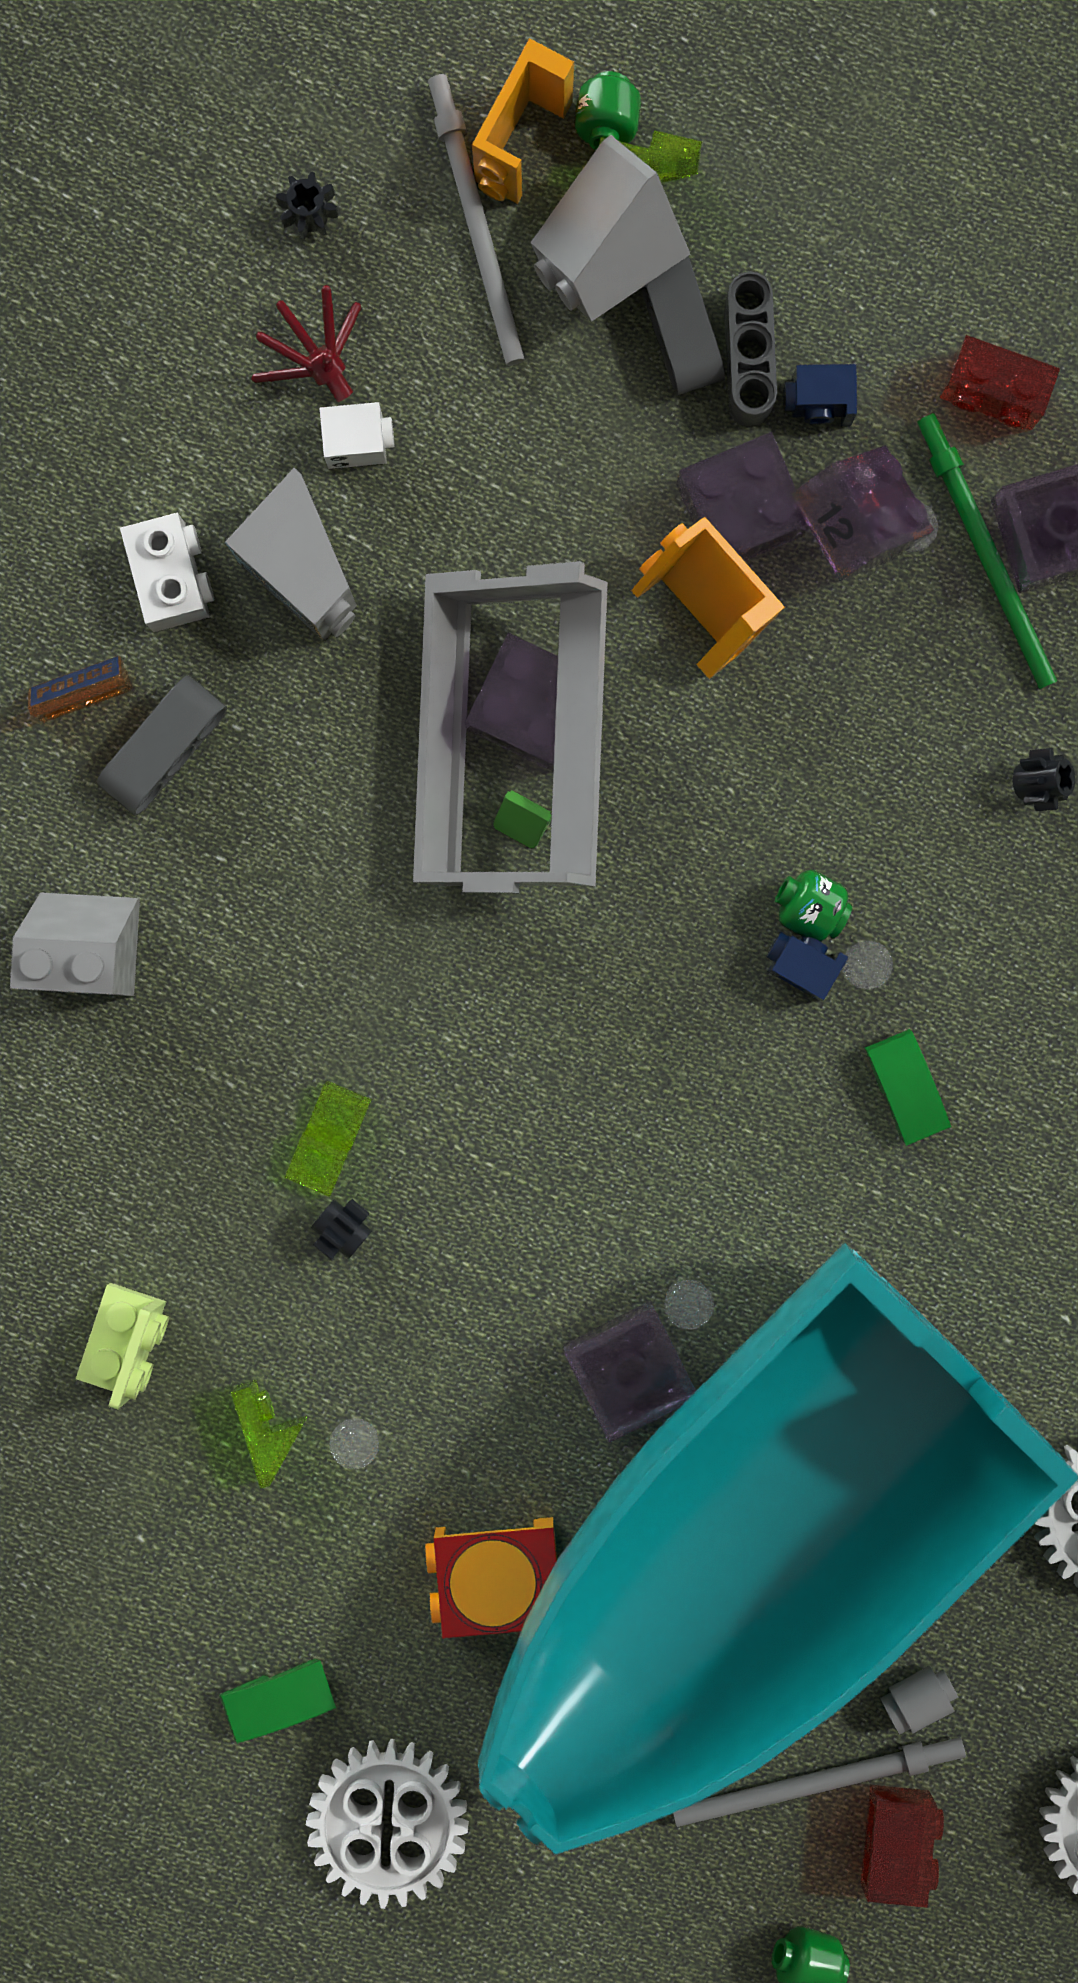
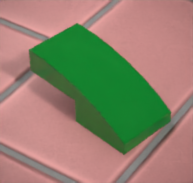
[865,1029,951,1146]
[219,1658,336,1743]

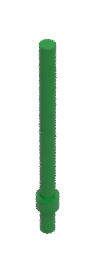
[917,413,1057,690]

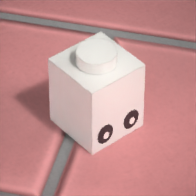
[320,402,394,469]

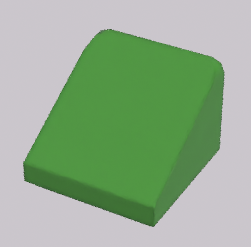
[494,790,552,849]

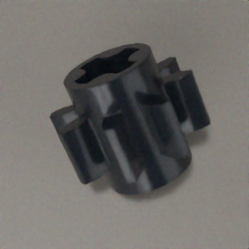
[276,172,339,240]
[1012,748,1075,811]
[311,1199,372,1260]

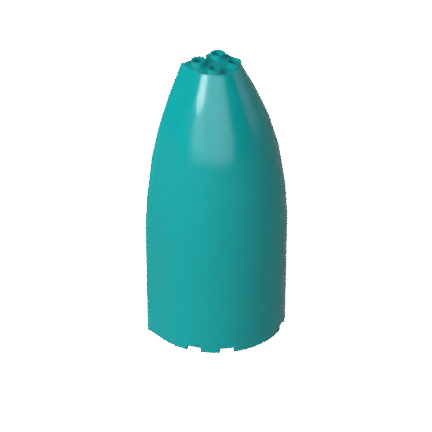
[477,1243,1078,1854]

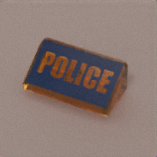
[28,656,133,723]

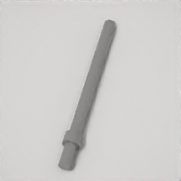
[428,74,525,366]
[673,1737,966,1827]

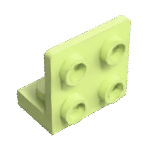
[76,1283,169,1410]

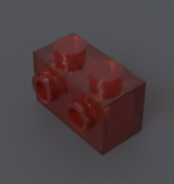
[940,335,1060,430]
[860,1784,944,1908]

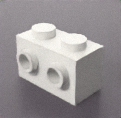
[120,512,214,632]

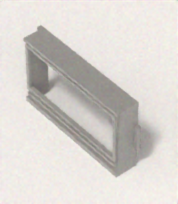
[413,561,608,893]

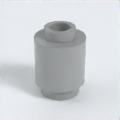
[880,1666,959,1735]

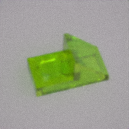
[231,1380,308,1489]

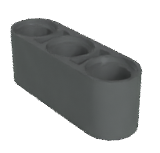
[641,256,725,395]
[724,271,777,427]
[97,675,227,816]

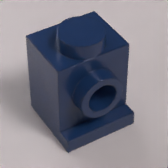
[783,364,857,427]
[766,932,849,1001]

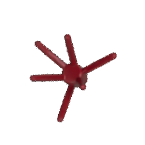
[251,285,361,402]

